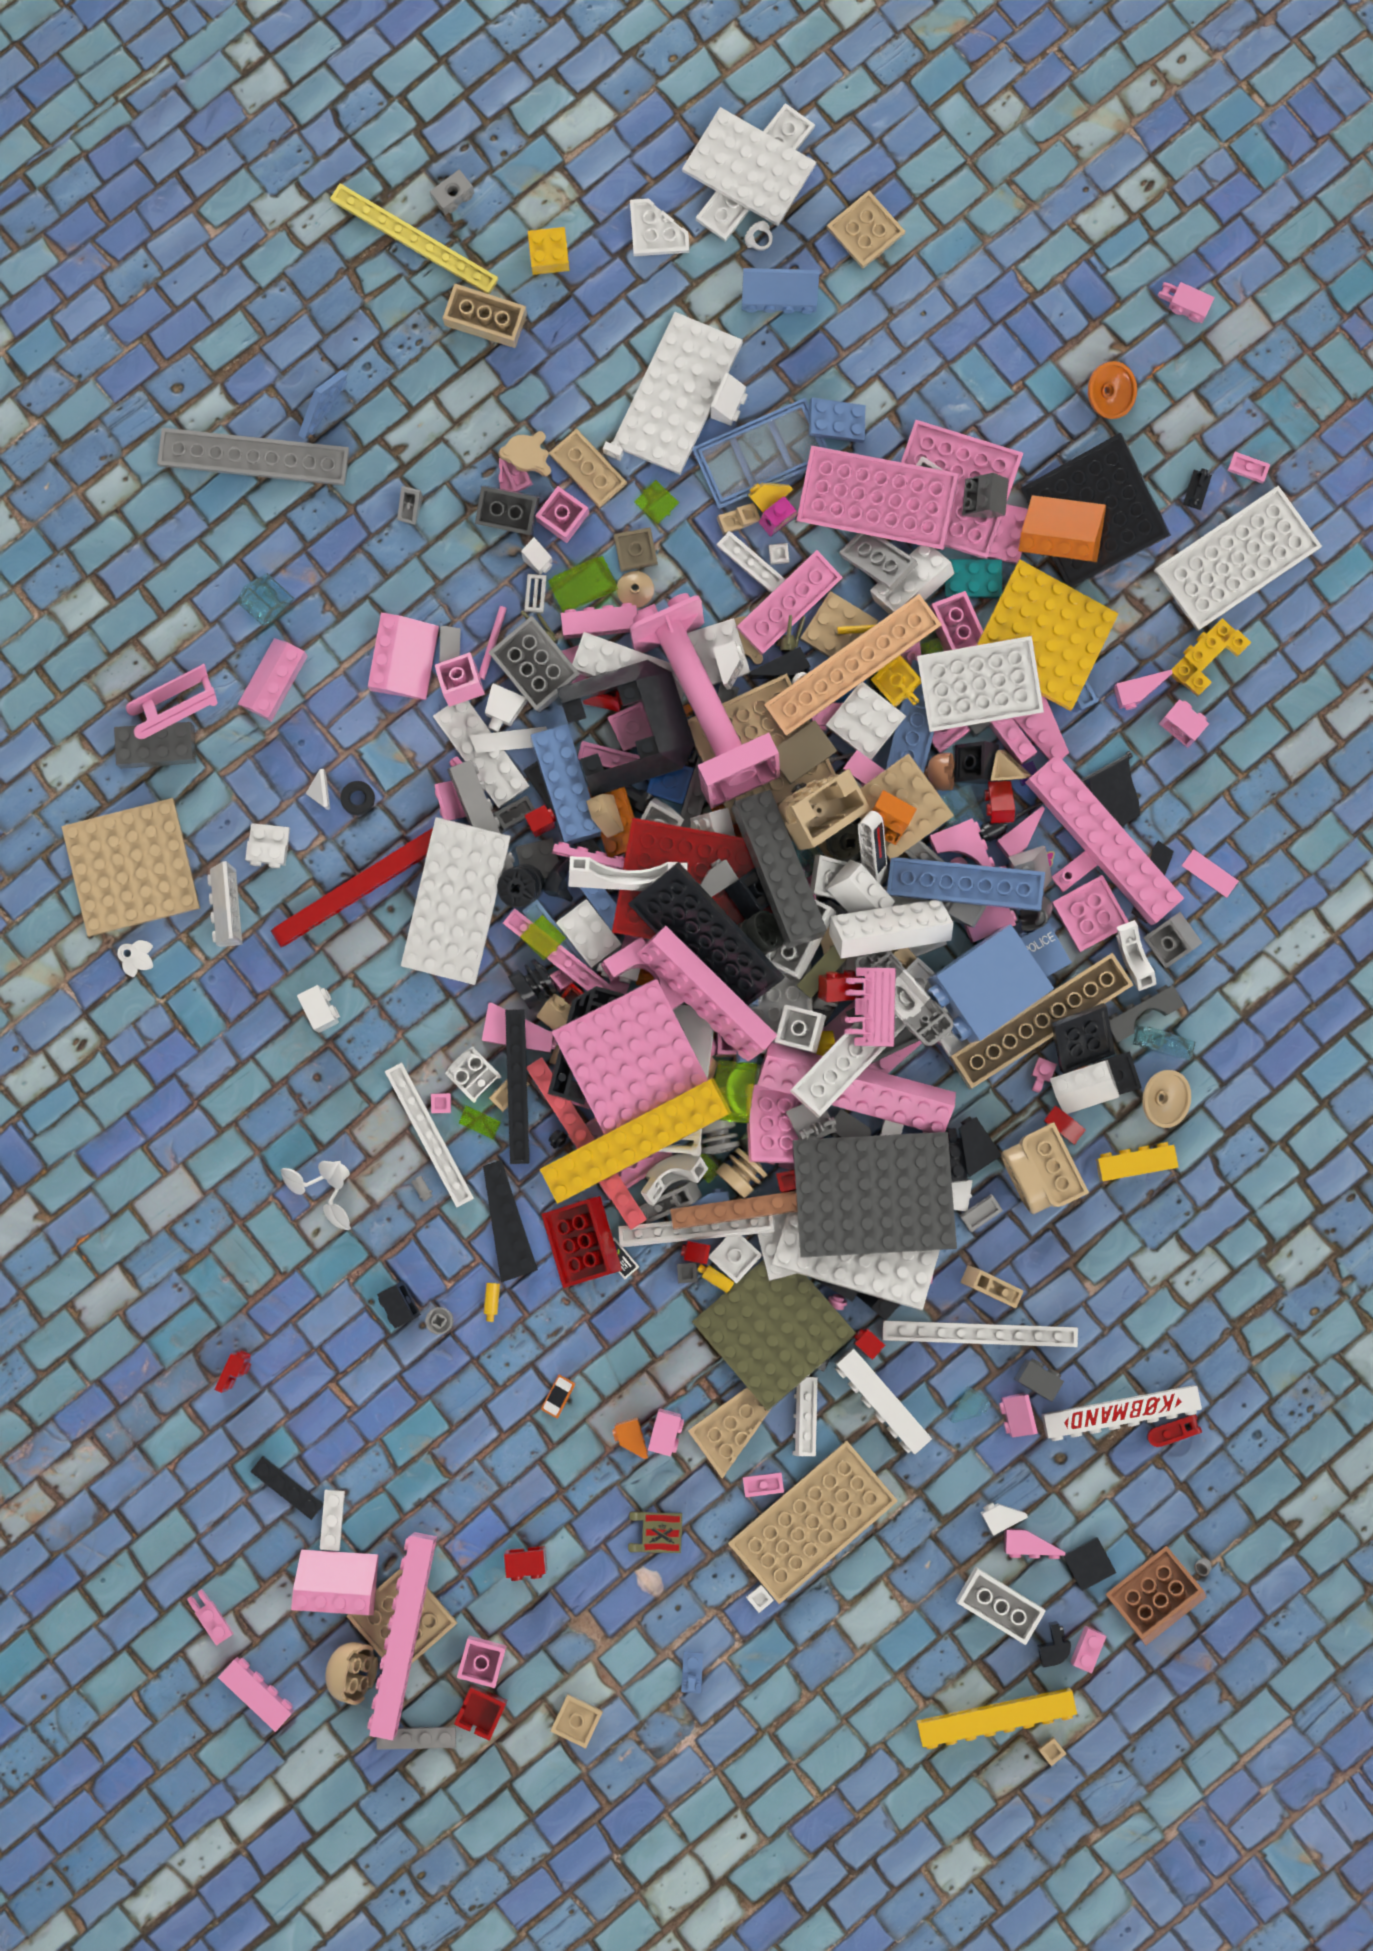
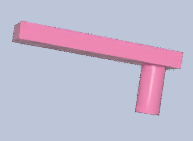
[1052,851,1097,893]

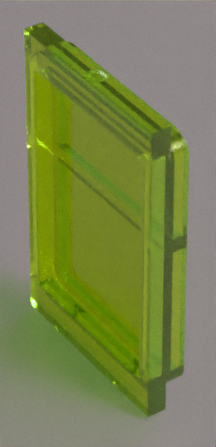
[548,556,618,613]
[715,1060,757,1123]

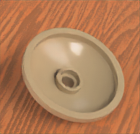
[1142,1070,1191,1128]

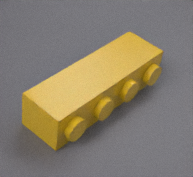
[1095,1142,1179,1182]

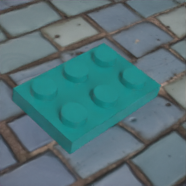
[945,559,1002,598]

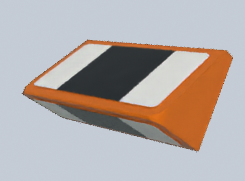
[541,1375,576,1419]

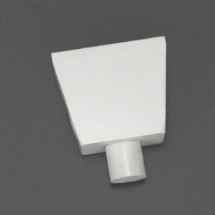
[485,683,527,732]

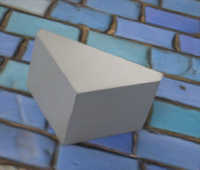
[397,486,423,525]

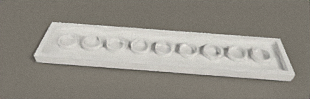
[790,958,935,1118]

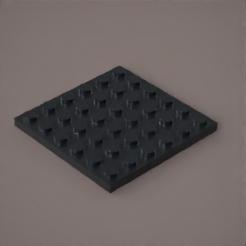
[1021,433,1171,588]

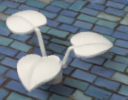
[280,1161,351,1230]

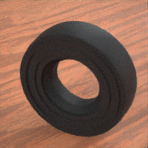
[340,781,375,815]

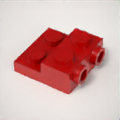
[214,1350,252,1393]

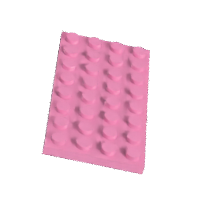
[796,446,959,550]

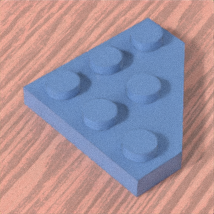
[298,370,348,439]

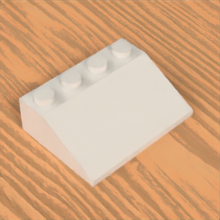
[208,861,242,947]

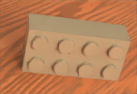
[443,284,527,348]

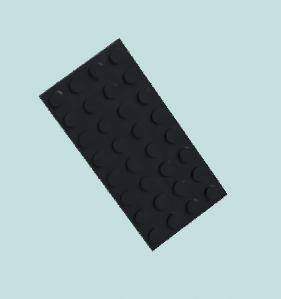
[628,861,785,1006]

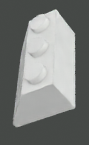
[825,860,895,913]
[1050,1060,1120,1114]

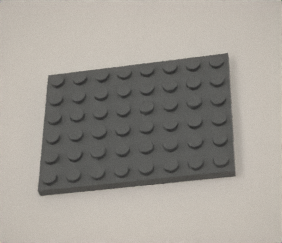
[792,1132,957,1258]

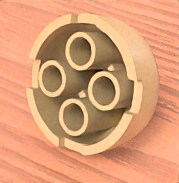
[325,1642,378,1705]

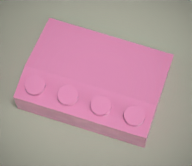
[368,613,439,700]
[291,1550,379,1615]

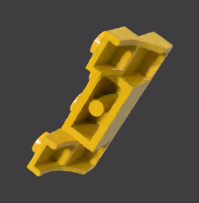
[1171,618,1251,697]

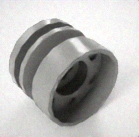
[701,1114,740,1155]

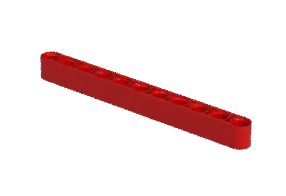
[270,828,433,947]

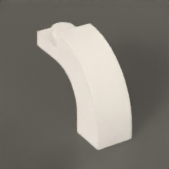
[1116,920,1157,991]
[641,1154,708,1206]

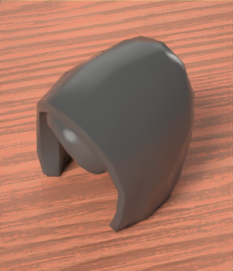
[1017,896,1054,931]

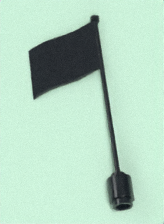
[979,751,1140,842]

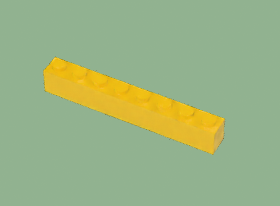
[916,1688,1077,1749]

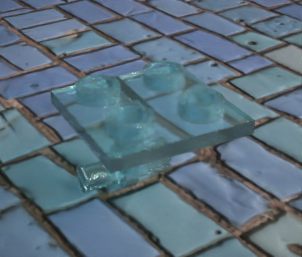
[941,784,984,828]

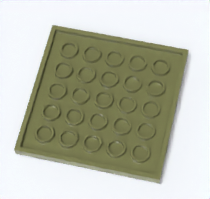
[692,1259,856,1411]

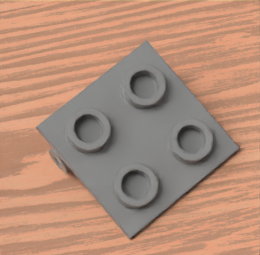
[786,1104,837,1140]

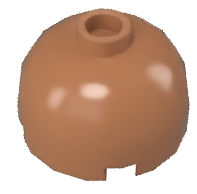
[924,753,955,791]

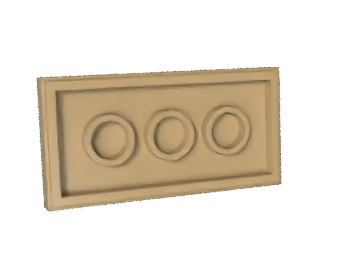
[549,428,627,509]

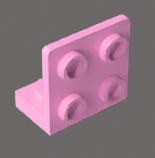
[435,781,466,820]

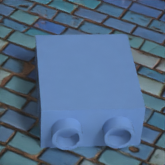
[927,924,1054,1043]

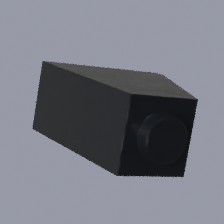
[958,1116,1002,1177]

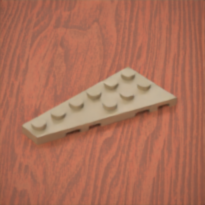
[688,1387,772,1479]

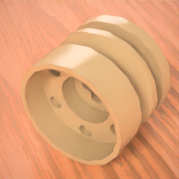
[715,1147,767,1198]

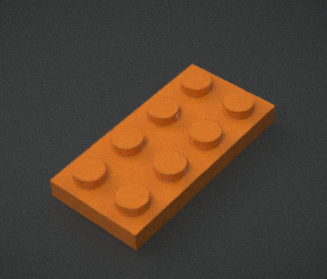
[587,787,634,858]

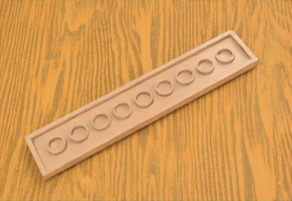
[764,594,942,736]

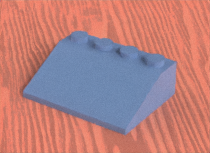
[742,268,819,314]

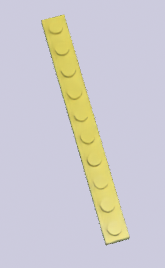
[330,183,499,294]

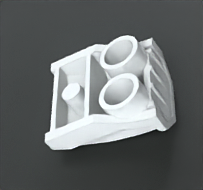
[445,1047,501,1103]

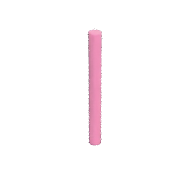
[479,606,507,680]

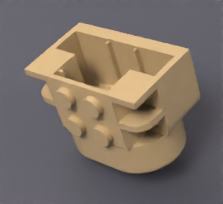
[778,769,871,850]
[1002,1122,1089,1214]

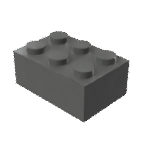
[475,485,540,535]

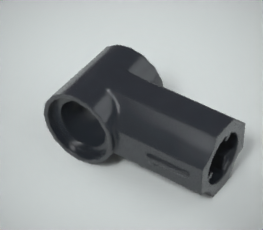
[625,785,655,814]

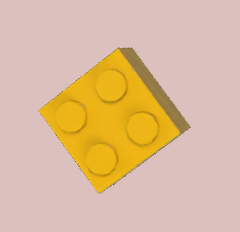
[528,227,570,275]

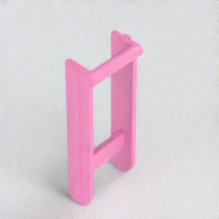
[126,664,218,739]

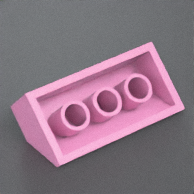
[238,638,308,722]

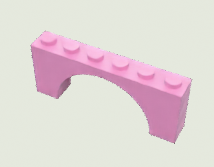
[928,818,1017,943]

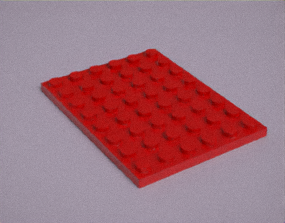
[612,818,773,939]

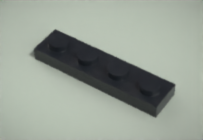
[250,1456,324,1520]

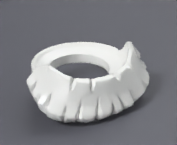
[745,221,773,251]

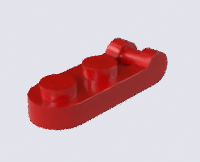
[1147,1414,1202,1447]

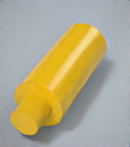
[697,1264,734,1294]
[483,1283,500,1322]

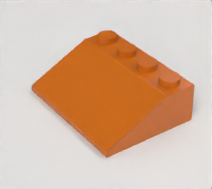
[1018,495,1106,562]

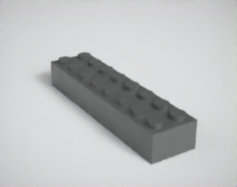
[732,790,827,949]

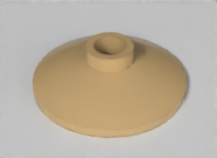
[616,571,654,608]

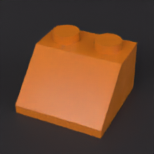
[612,1417,649,1459]

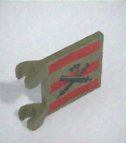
[628,1511,682,1553]

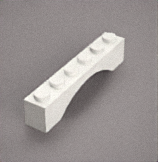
[568,856,687,891]

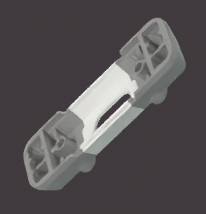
[855,951,953,1046]

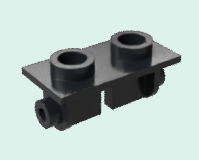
[1183,468,1212,510]

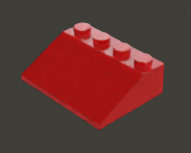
[541,1196,622,1288]

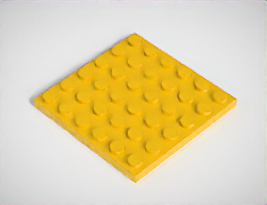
[976,559,1119,711]

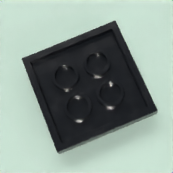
[1051,1003,1115,1074]

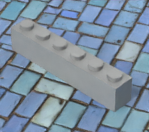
[447,760,514,871]

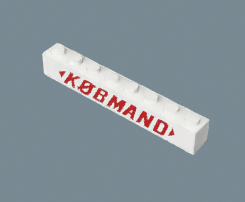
[1041,1385,1202,1441]

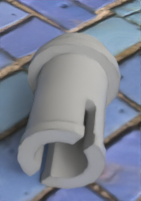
[411,1176,433,1202]

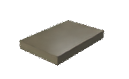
[776,720,837,785]

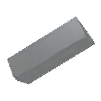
[439,626,461,663]

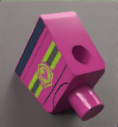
[759,496,798,537]

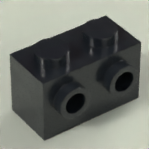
[377,1280,421,1329]

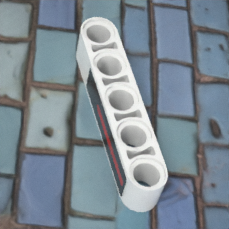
[858,811,888,886]

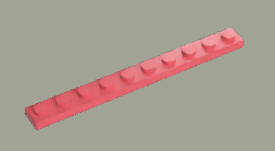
[527,1057,647,1230]

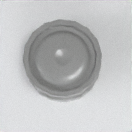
[425,1307,454,1335]

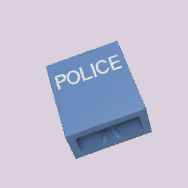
[1019,923,1072,977]

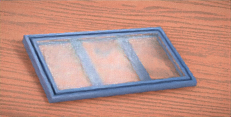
[692,398,828,509]

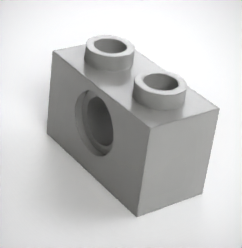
[430,169,474,215]

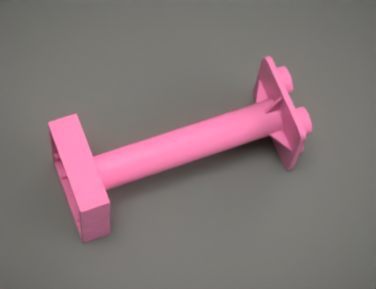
[629,593,780,809]

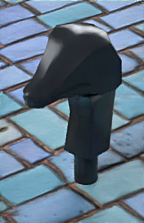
[544,857,573,902]

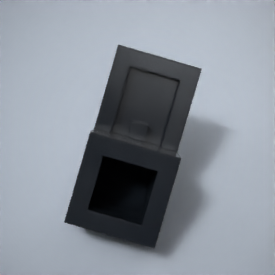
[1037,1621,1071,1668]

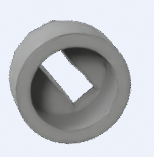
[1194,1558,1212,1576]

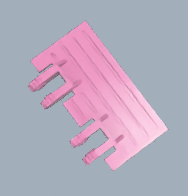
[845,968,896,1047]

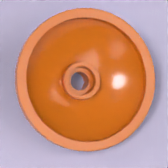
[1088,361,1137,419]

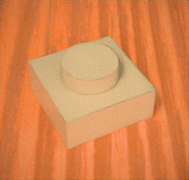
[1038,1737,1066,1766]

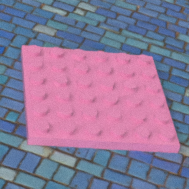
[901,420,1023,560]
[552,978,708,1135]

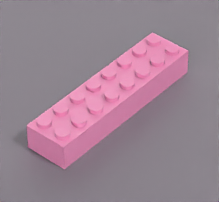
[637,926,777,1062]

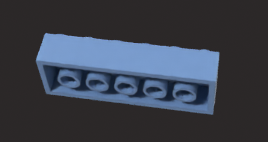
[530,724,601,845]

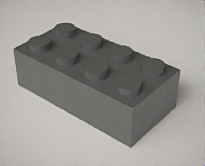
[114,722,196,769]

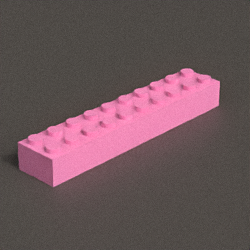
[1025,754,1184,925]
[757,1042,956,1133]
[367,1532,437,1740]

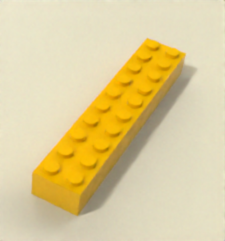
[540,1078,732,1204]

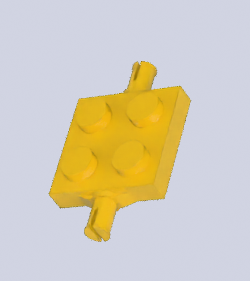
[871,655,921,707]

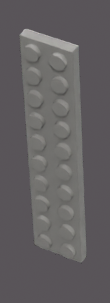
[157,428,350,486]

